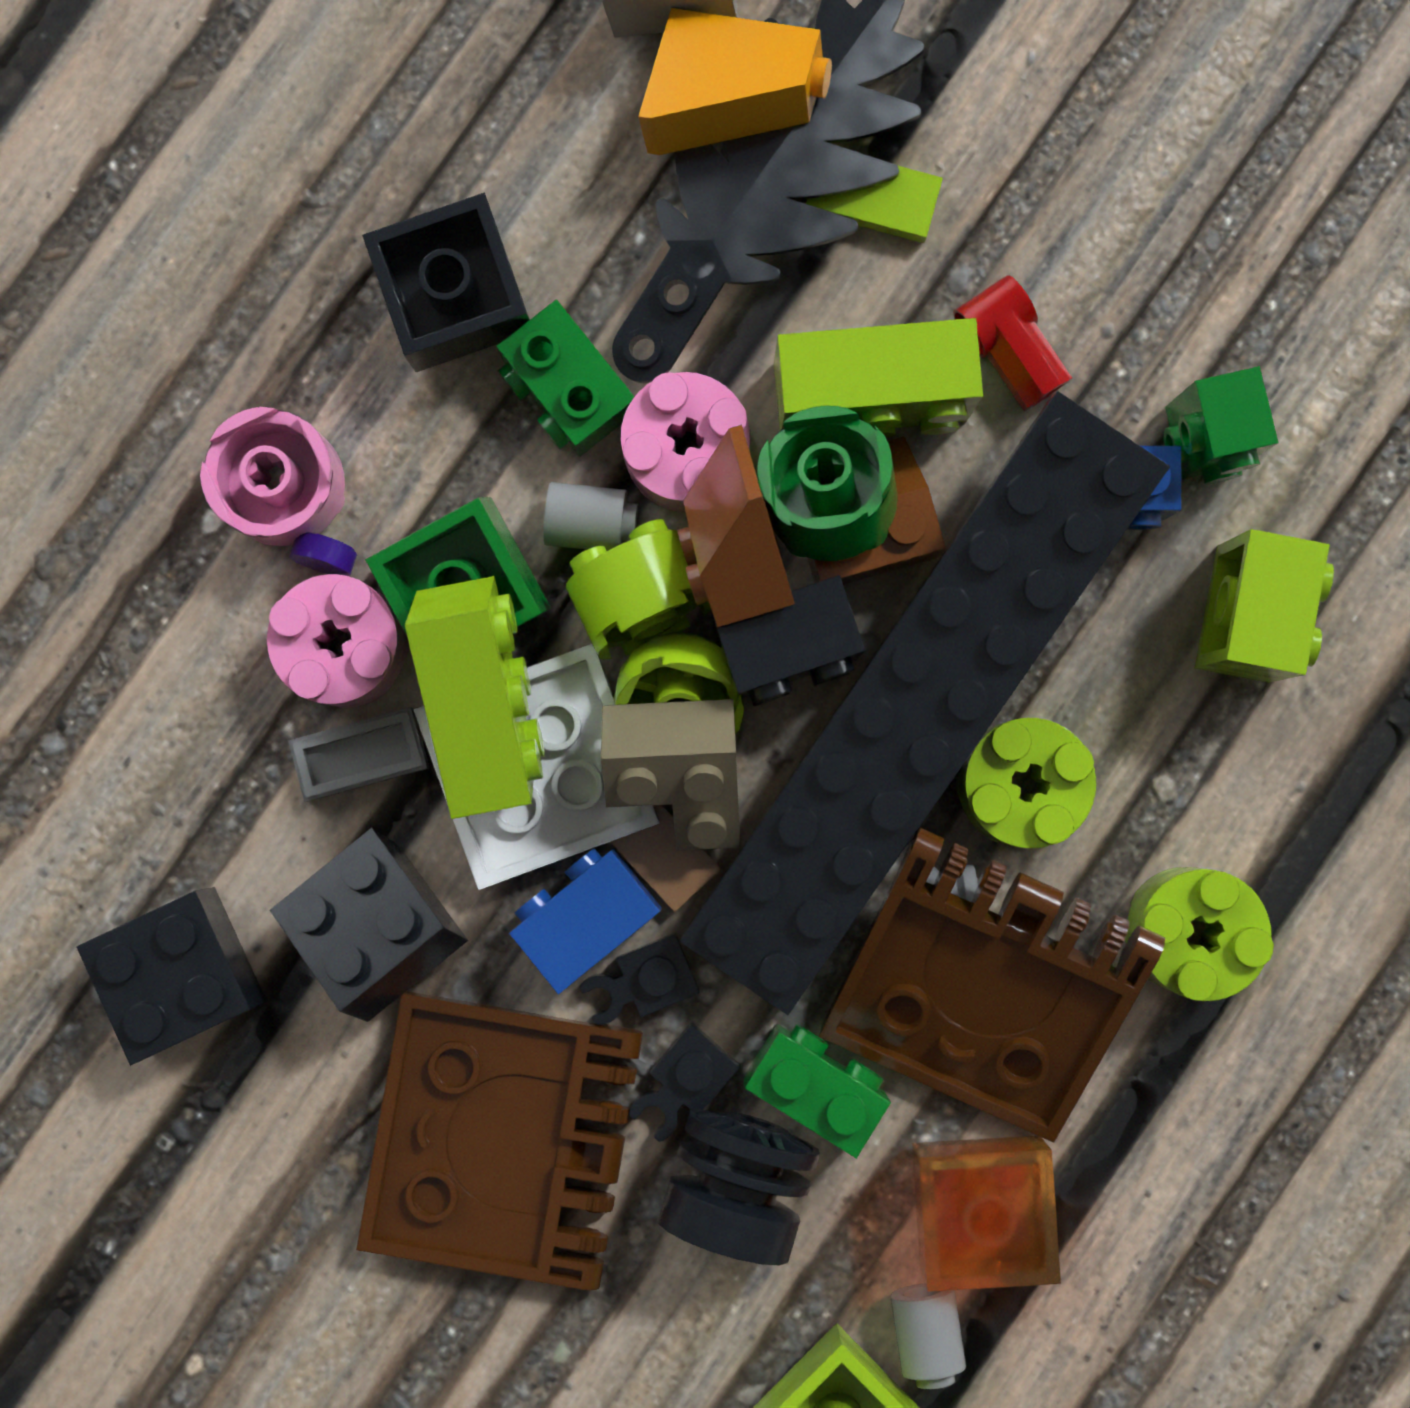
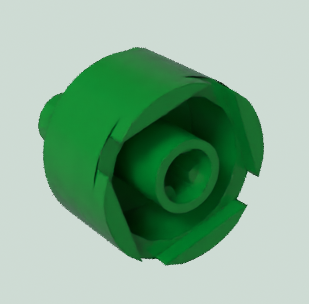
[757,406,898,561]

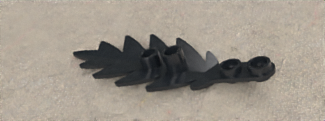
[612,0,924,383]

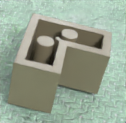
[601,699,741,851]

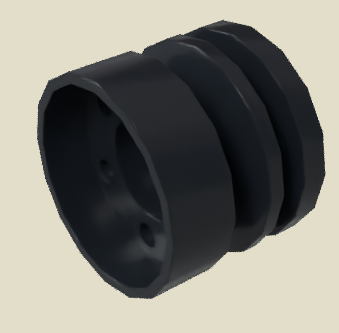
[658,1110,820,1266]

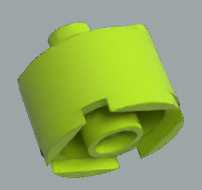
[566,519,711,660]
[956,718,1096,848]
[1125,867,1274,1001]

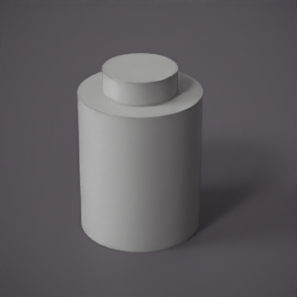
[543,482,638,551]
[890,1283,966,1389]

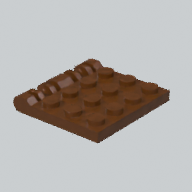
[819,827,1165,1143]
[356,991,643,1290]

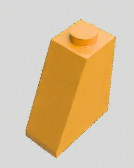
[638,8,832,155]

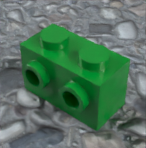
[496,299,635,457]
[1164,366,1279,485]
[743,1024,891,1159]

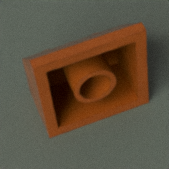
[677,424,795,627]
[807,436,946,584]

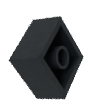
[362,192,530,373]
[713,575,866,706]
[270,828,468,1022]
[76,887,267,1066]

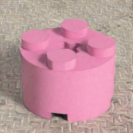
[621,372,750,512]
[200,407,345,546]
[267,574,409,708]

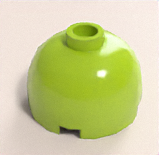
[614,632,744,734]

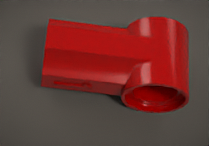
[953,275,1072,412]

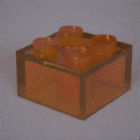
[912,1135,1061,1292]

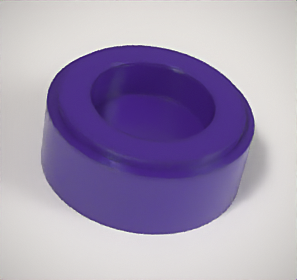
[289,532,357,577]

